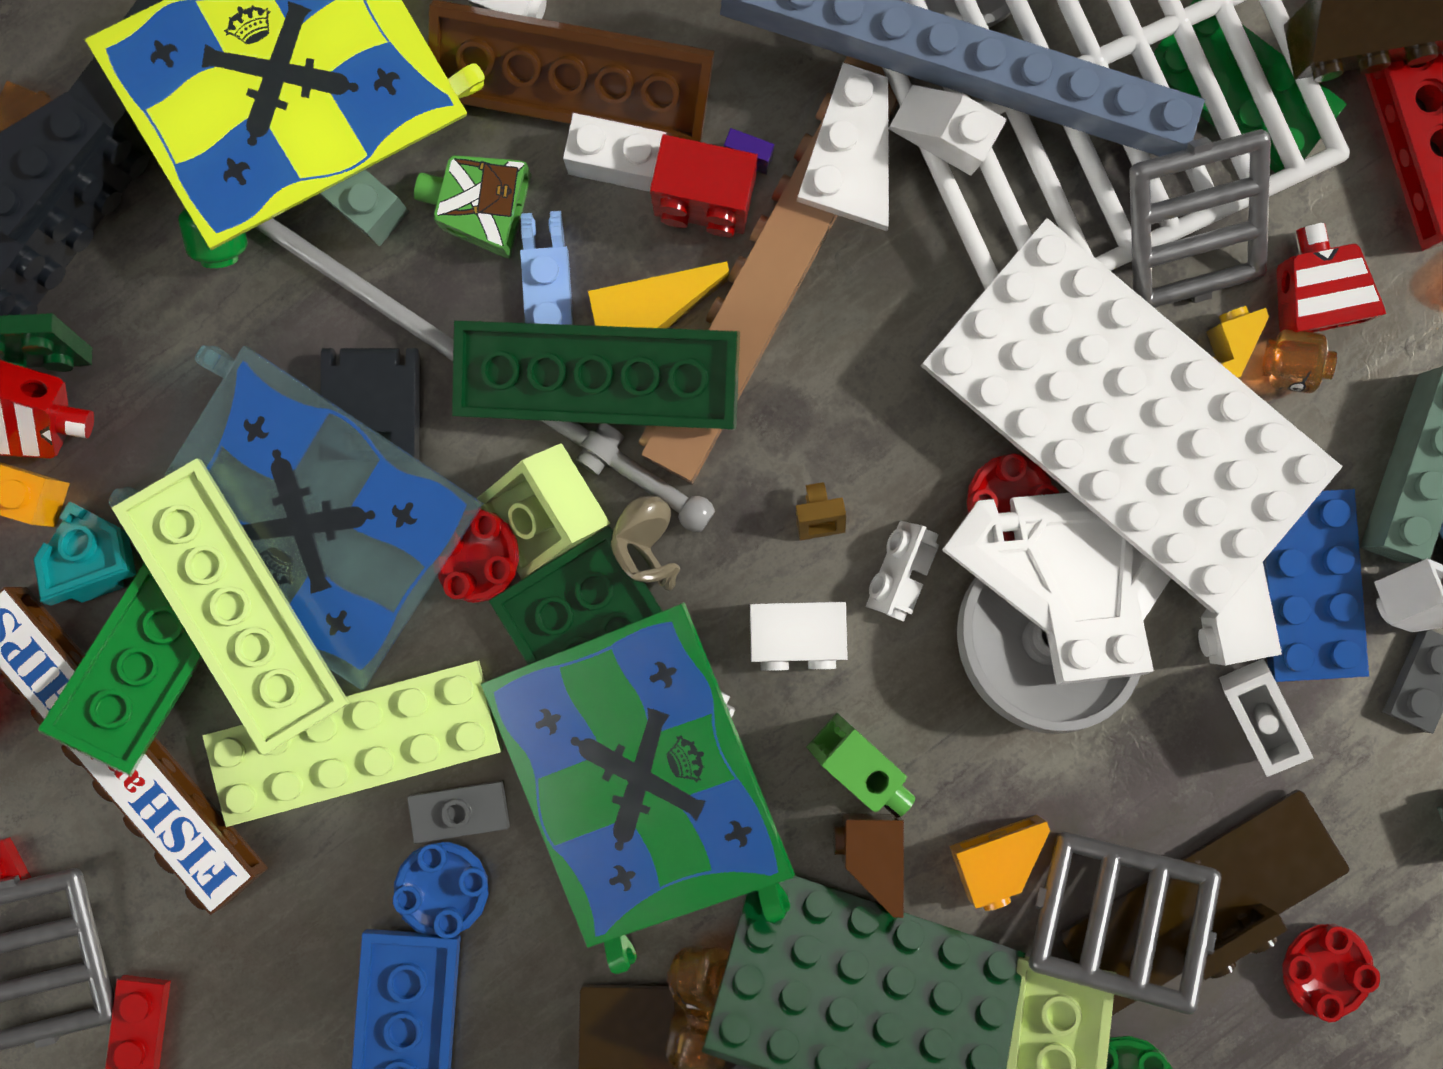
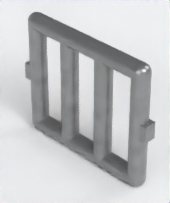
[1129,129,1271,308]
[1029,832,1221,1014]
[0,868,114,1051]

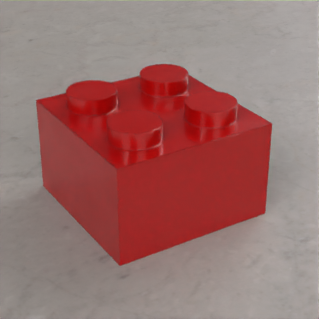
[650,134,758,237]

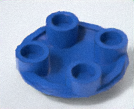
[393,842,489,939]

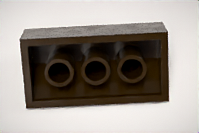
[1283,0,1443,82]

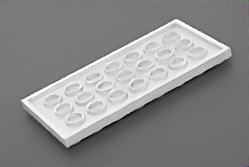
[921,218,1343,614]

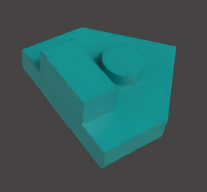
[33,501,136,606]

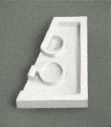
[797,63,889,231]

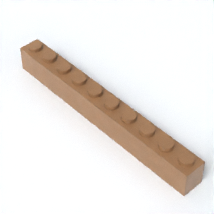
[639,56,911,485]

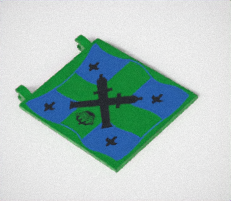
[481,602,795,974]

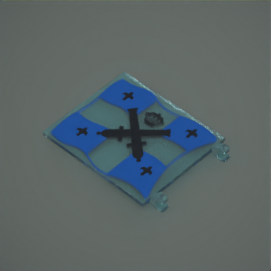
[108,345,484,691]

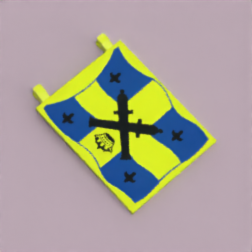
[84,0,485,250]

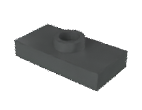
[407,780,510,844]

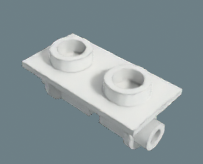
[865,521,940,622]

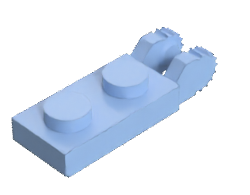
[520,211,574,325]

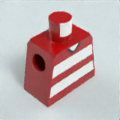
[1276,223,1386,340]
[0,360,94,459]

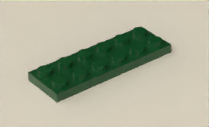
[452,320,740,430]

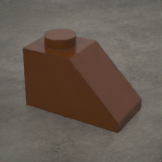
[833,813,904,918]

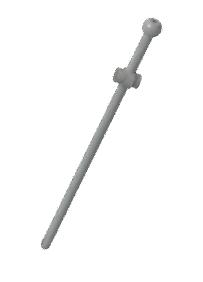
[255,218,715,532]

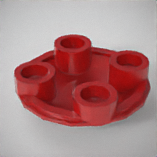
[967,454,1059,541]
[434,509,519,603]
[1282,923,1380,1022]

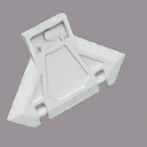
[942,493,1171,685]

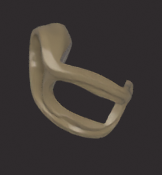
[611,496,680,591]

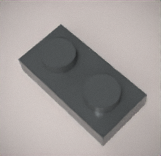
[1382,630,1443,734]

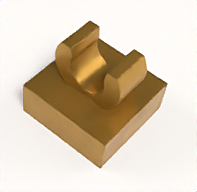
[796,482,846,541]

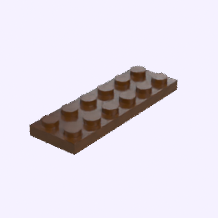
[428,0,715,142]

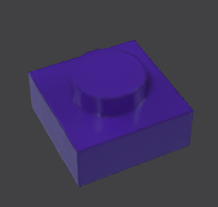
[724,128,775,175]

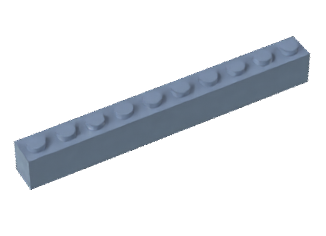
[720,0,1205,157]

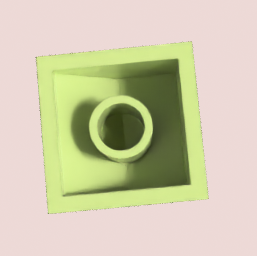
[474,443,610,580]

